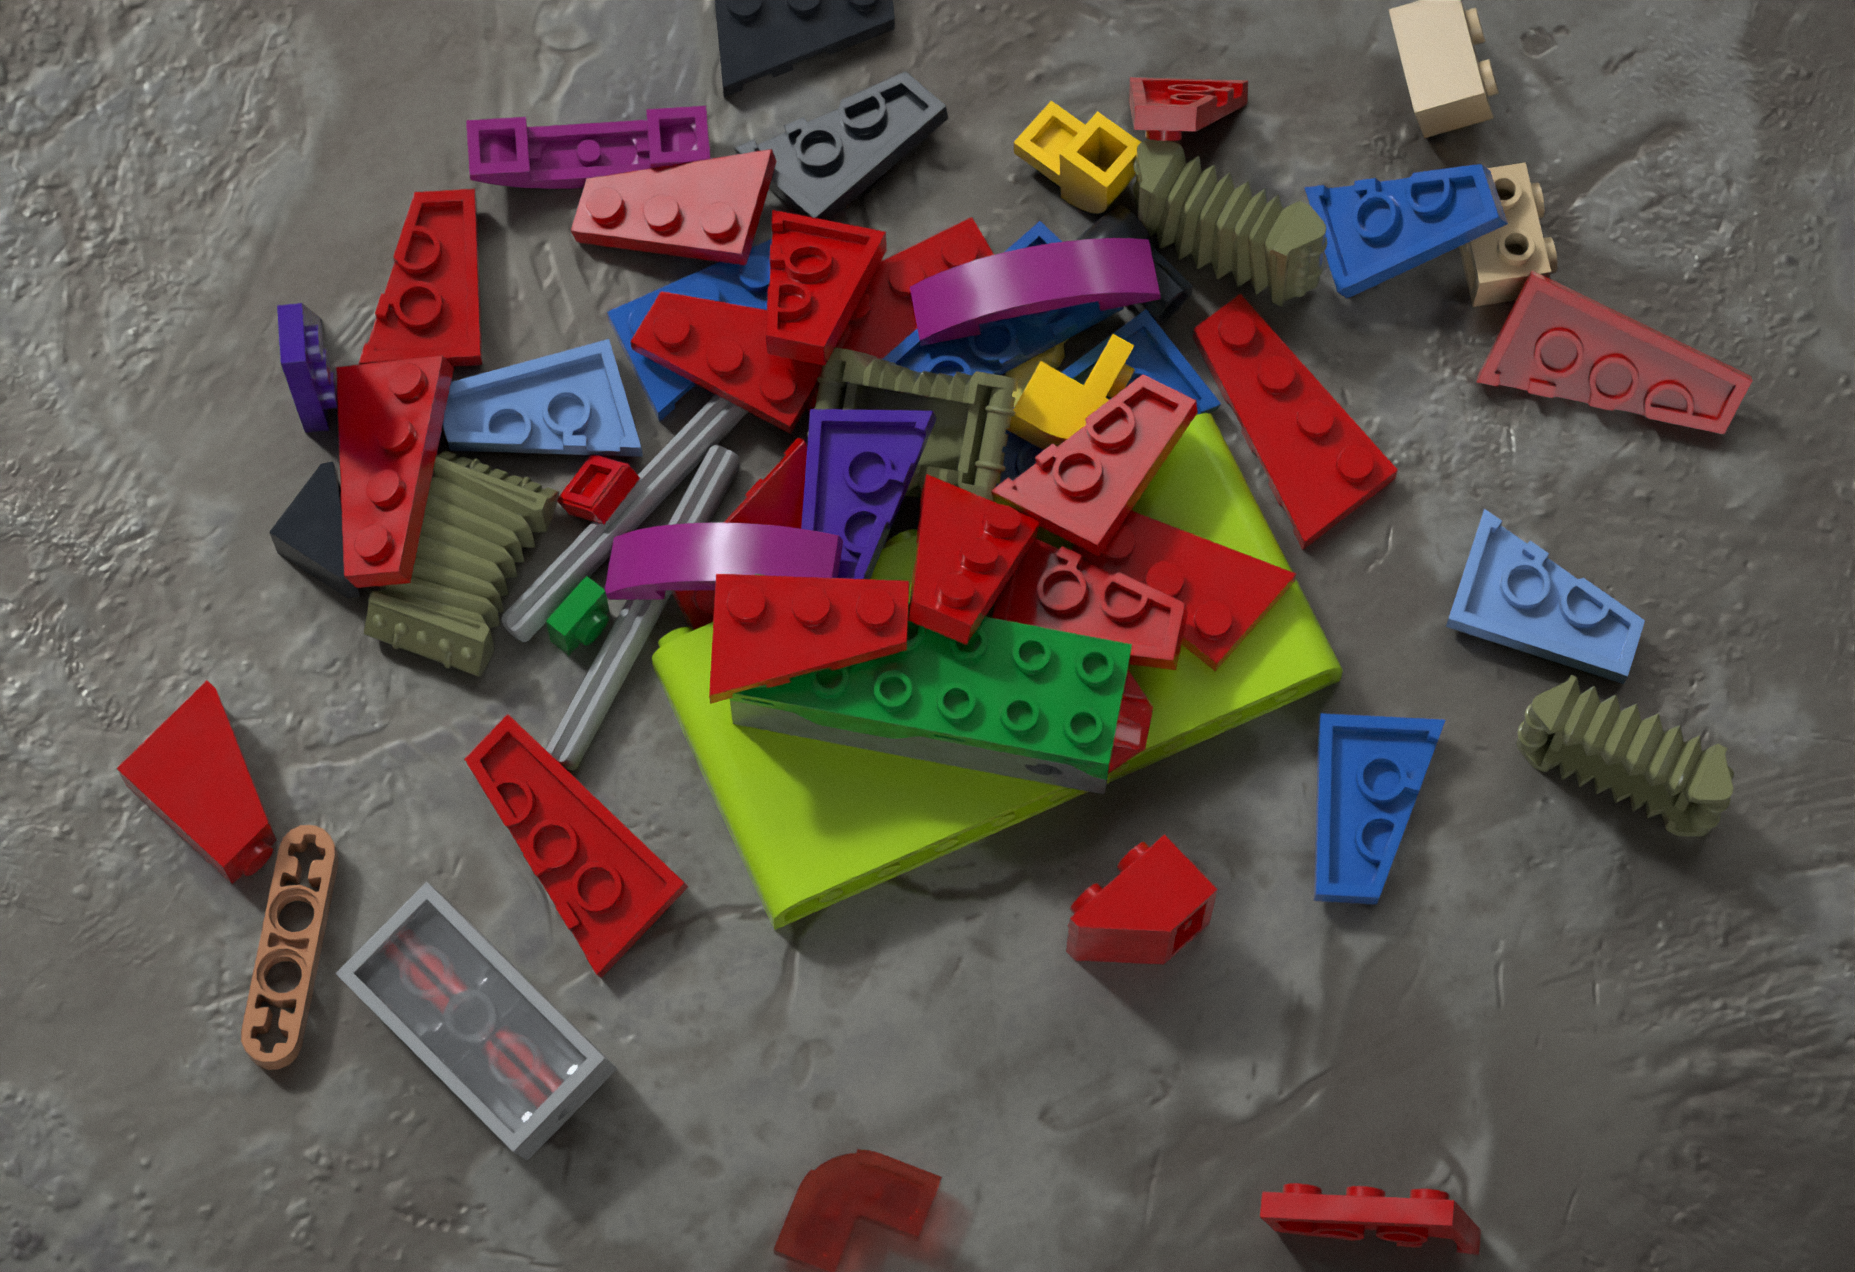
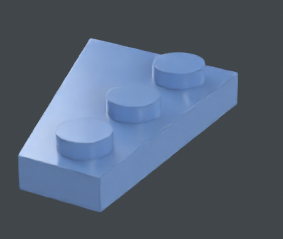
[443,339,643,457]
[1446,509,1645,684]

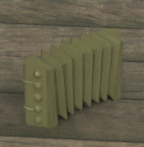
[1132,140,1327,307]
[807,348,1019,501]
[364,450,559,677]
[1516,675,1734,836]

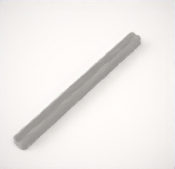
[501,394,748,642]
[546,445,740,771]

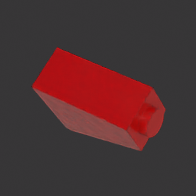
[116,680,277,884]

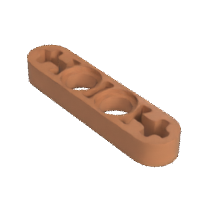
[241,825,338,1070]

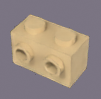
[1389,0,1499,138]
[1459,162,1557,307]

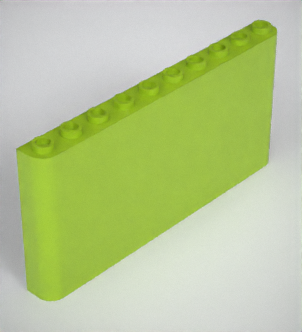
[652,413,1343,930]

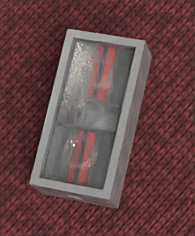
[336,881,618,1161]

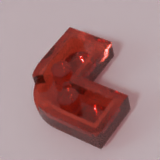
[773,1149,942,1272]

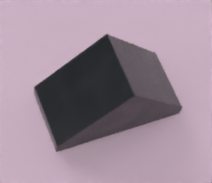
[269,462,360,598]

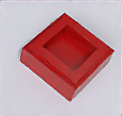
[557,454,640,525]

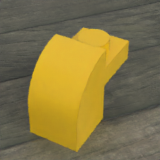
[1013,101,1141,214]
[1006,334,1135,450]

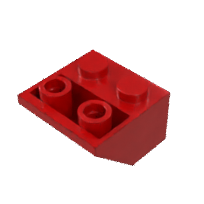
[1066,834,1218,965]

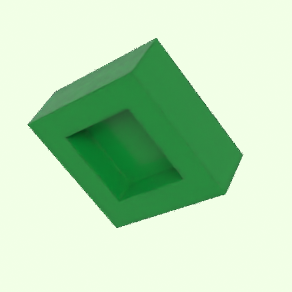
[546,576,609,656]

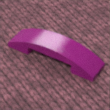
[466,106,710,189]
[910,238,1161,346]
[605,523,843,600]

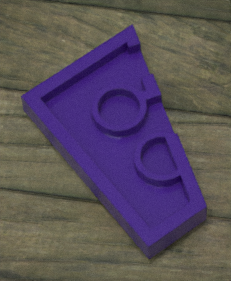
[277,303,338,433]
[801,409,937,579]

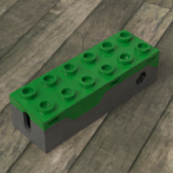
[730,573,1153,795]

